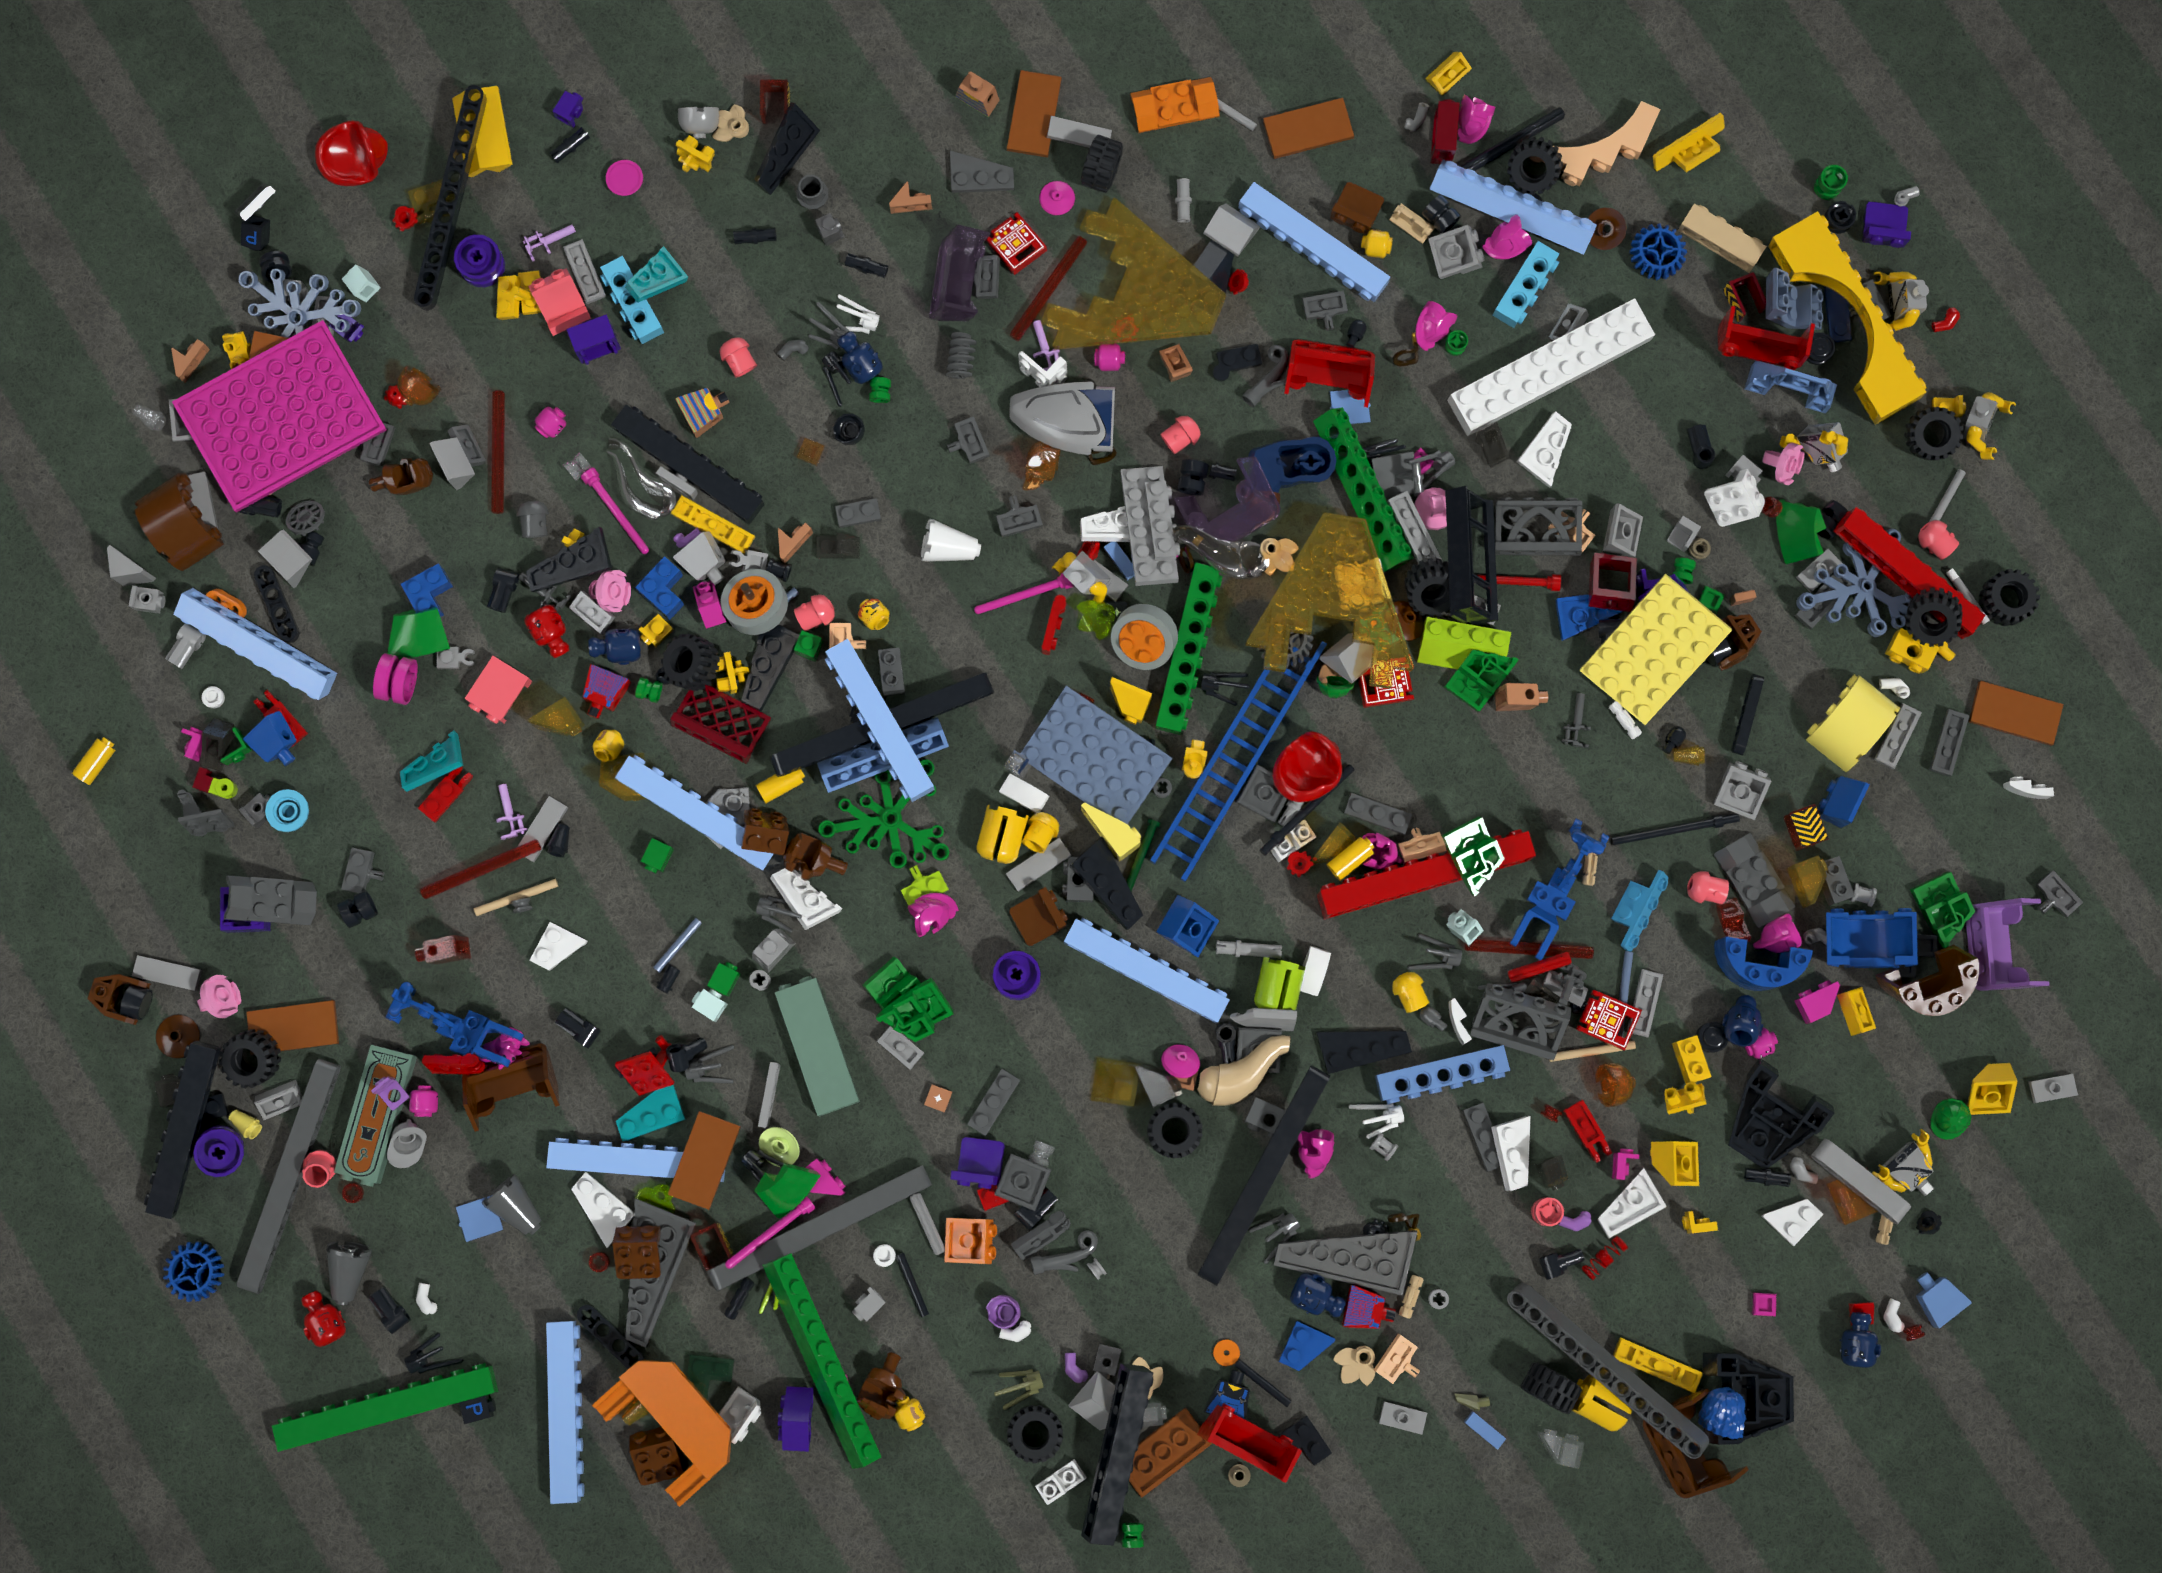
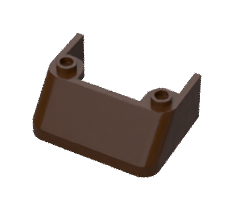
[462,1043,560,1132]
[1643,1388,1748,1498]

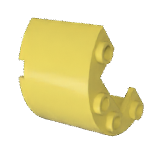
[1806,674,1900,772]

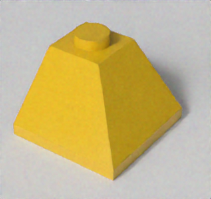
[1110,677,1152,725]
[1967,1063,2017,1115]
[1650,1141,1699,1186]

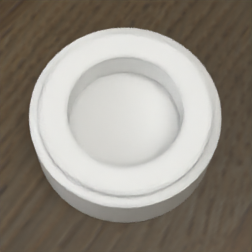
[202,686,225,708]
[873,1244,896,1267]

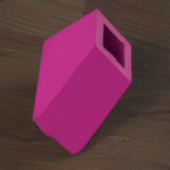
[693,581,726,629]
[1794,980,1840,1024]
[806,1159,846,1196]

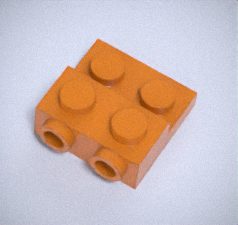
[944,1218,997,1264]

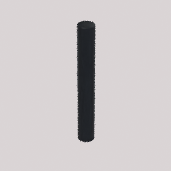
[896,1253,929,1318]
[1234,1359,1292,1407]

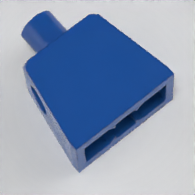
[243,711,296,766]

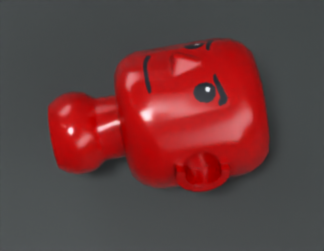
[524,604,569,658]
[301,1290,346,1347]

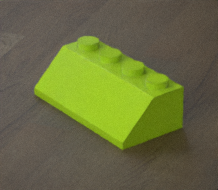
[1417,617,1511,670]

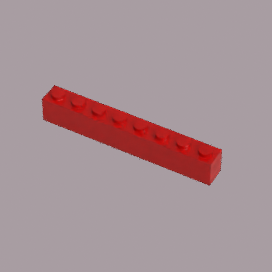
[1833,507,1986,639]

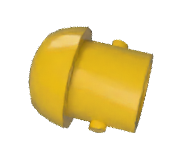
[1022,812,1059,853]
[1392,972,1429,1013]

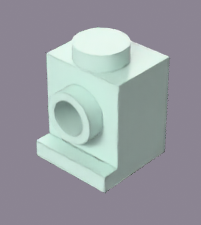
[1446,909,1484,946]

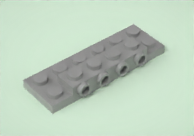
[1120,466,1180,586]

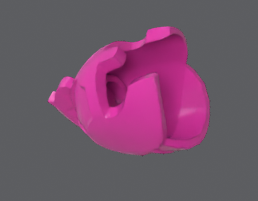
[1458,94,1496,144]
[1483,214,1532,259]
[1415,301,1457,351]
[1362,833,1405,870]
[908,893,959,937]
[1753,914,1802,953]
[1298,1129,1335,1179]

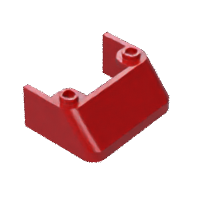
[1718,306,1815,370]
[1284,339,1375,408]
[1197,1403,1302,1483]

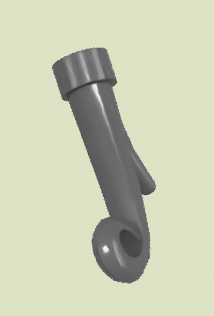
[1242,345,1288,408]
[1030,1230,1098,1275]

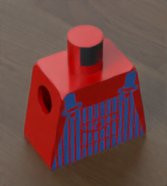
[583,664,631,719]
[1342,1285,1396,1329]

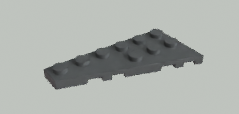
[625,1198,697,1347]
[1273,1230,1417,1296]

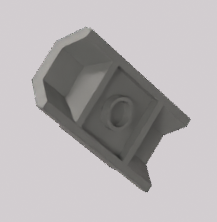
[1713,833,1795,928]
[224,876,317,925]

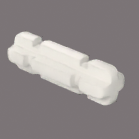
[1609,701,1642,739]

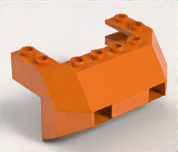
[592,1360,732,1507]

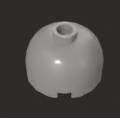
[678,107,720,139]

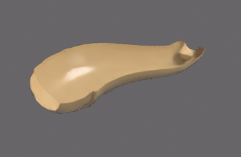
[1197,1035,1290,1106]

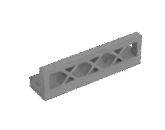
[1387,491,1443,564]

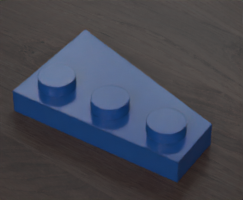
[1555,590,1623,641]

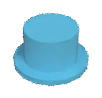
[265,789,309,832]

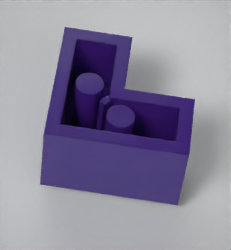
[778,1386,814,1452]

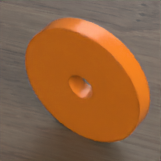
[1213,1339,1240,1366]

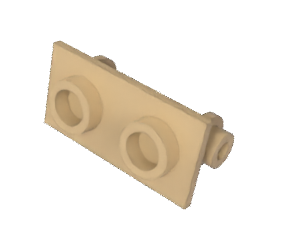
[1389,203,1435,244]

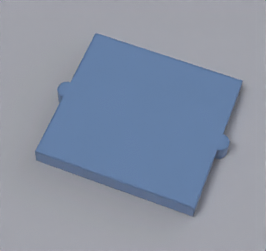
[1330,390,1371,424]
[456,1195,503,1242]

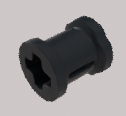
[766,558,792,582]

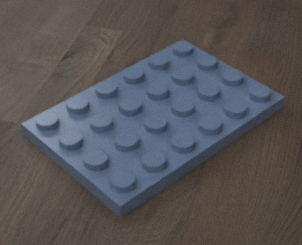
[1018,686,1173,824]

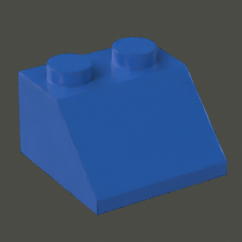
[1817,776,1870,828]
[1156,895,1219,957]

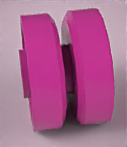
[373,653,418,705]

